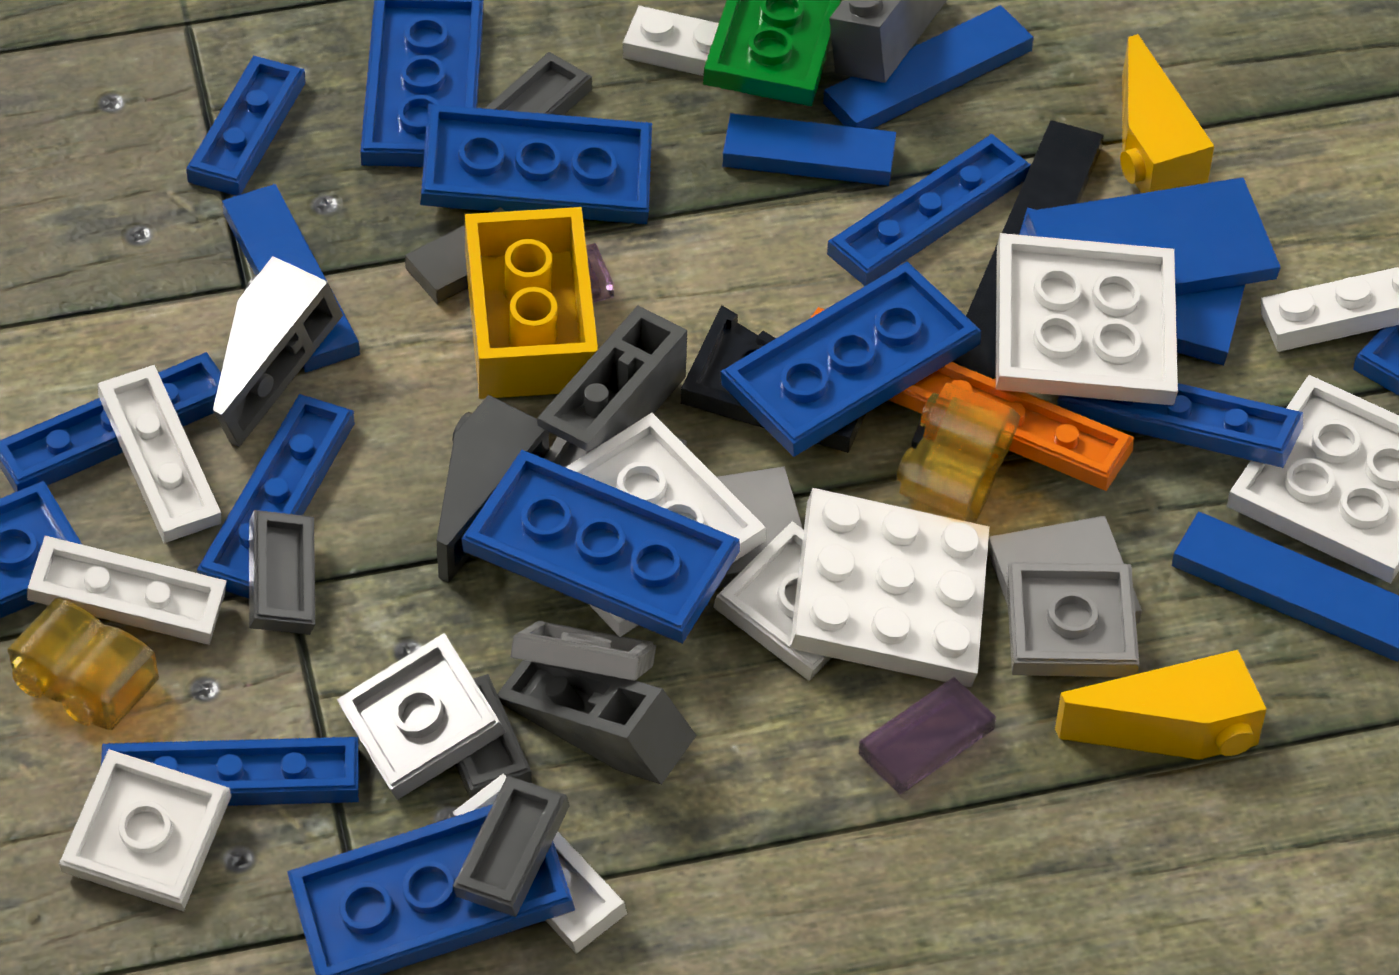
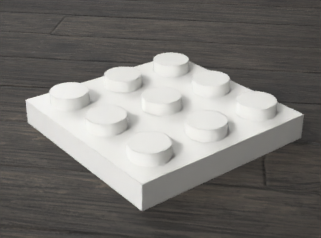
[996,233,1178,405]
[1227,375,1399,584]
[566,413,766,637]
[790,488,989,687]

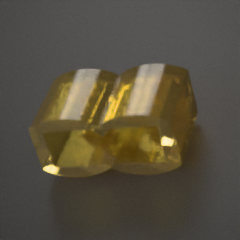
[897,382,1021,523]
[8,598,159,730]

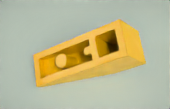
[1120,34,1214,193]
[1055,650,1267,760]

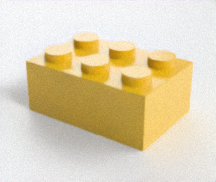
[465,207,598,399]

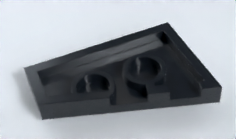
[681,305,866,453]

